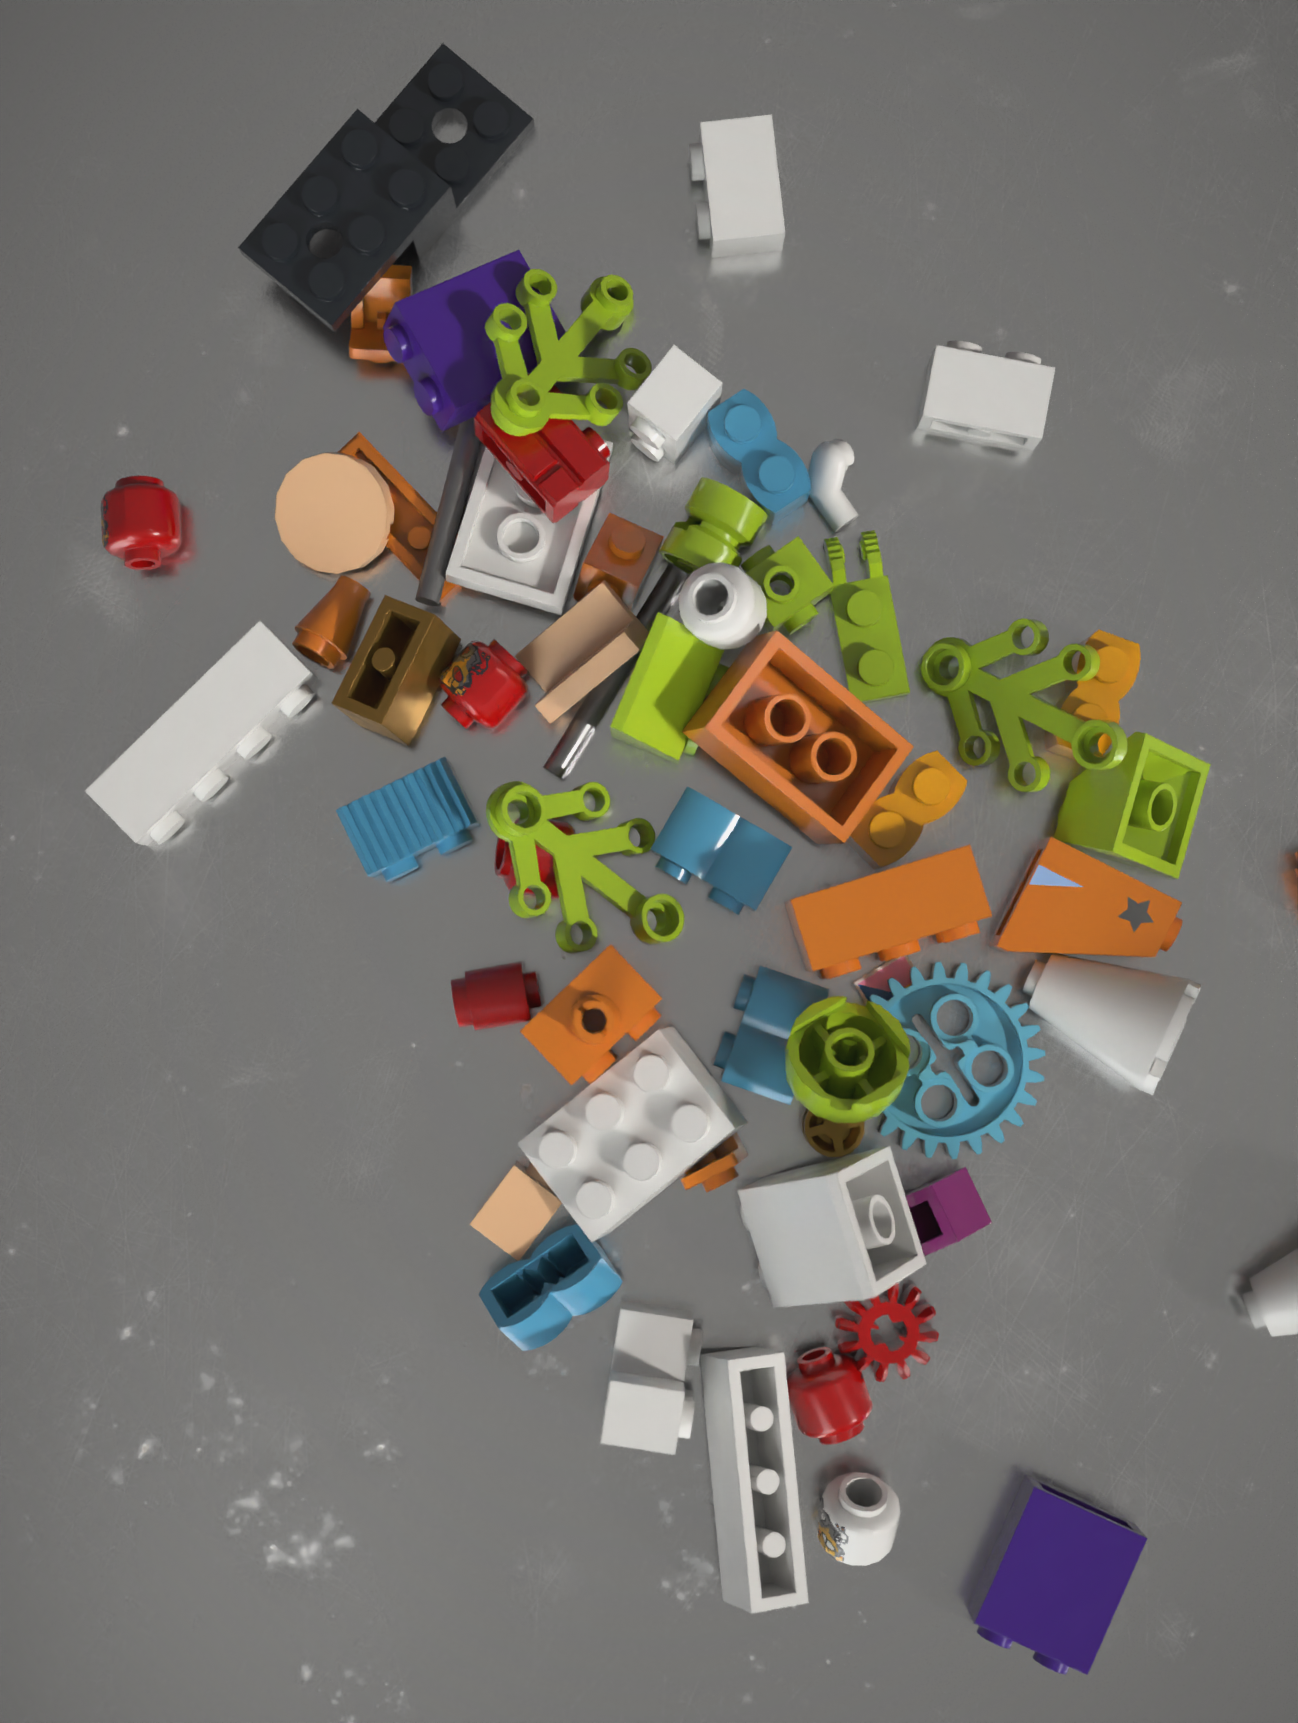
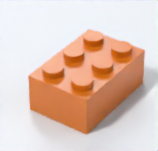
[682,630,914,844]
[784,844,992,980]

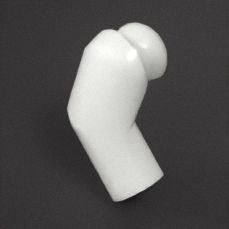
[808,439,859,533]

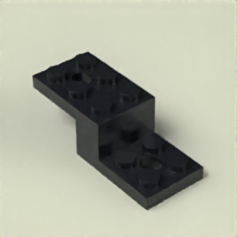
[238,43,535,332]

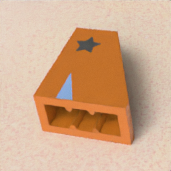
[989,837,1183,957]

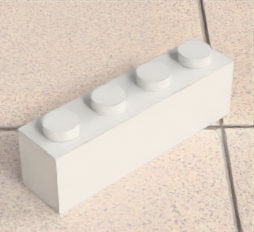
[85,621,319,846]
[700,1347,809,1614]

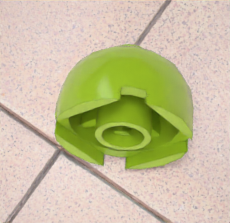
[785,996,911,1123]

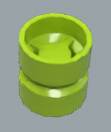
[659,477,768,575]

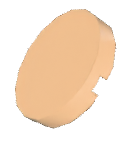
[275,452,395,574]

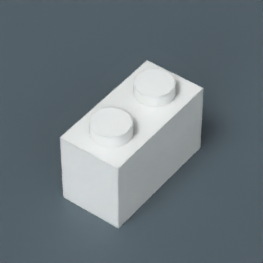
[689,114,785,258]
[916,340,1056,451]
[628,345,723,465]

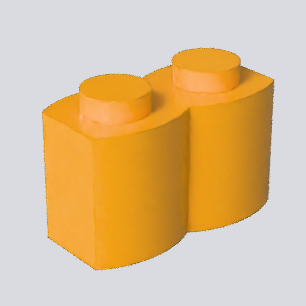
[1044,629,1141,761]
[846,751,967,870]

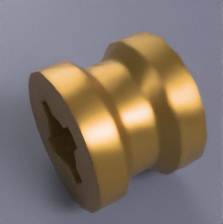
[802,1108,865,1157]

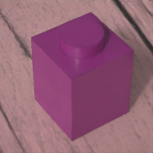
[905,1167,992,1256]

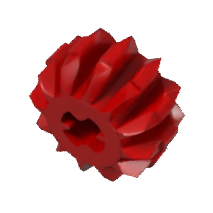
[834,1282,939,1382]

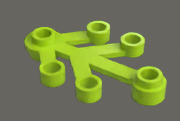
[485,269,652,436]
[921,618,1128,792]
[486,781,684,954]

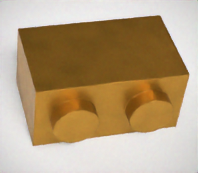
[331,595,461,746]

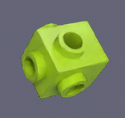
[741,536,834,635]

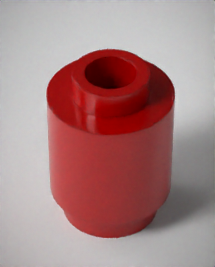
[451,961,542,1031]

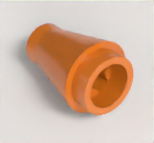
[292,575,371,669]

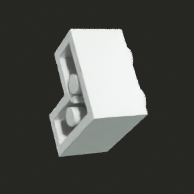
[600,1301,703,1455]

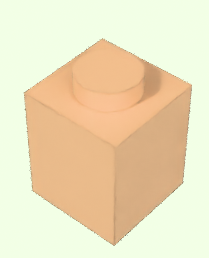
[469,1161,562,1261]

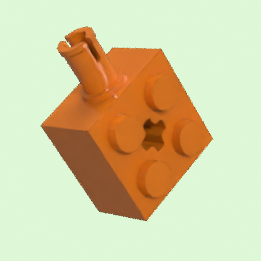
[520,944,662,1086]

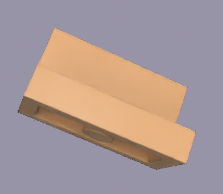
[515,580,649,724]

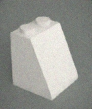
[737,1145,927,1308]

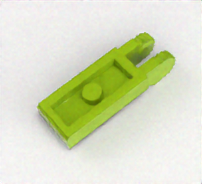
[824,530,910,703]

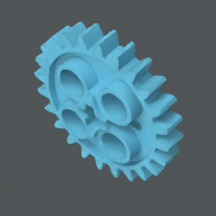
[869,962,1046,1159]

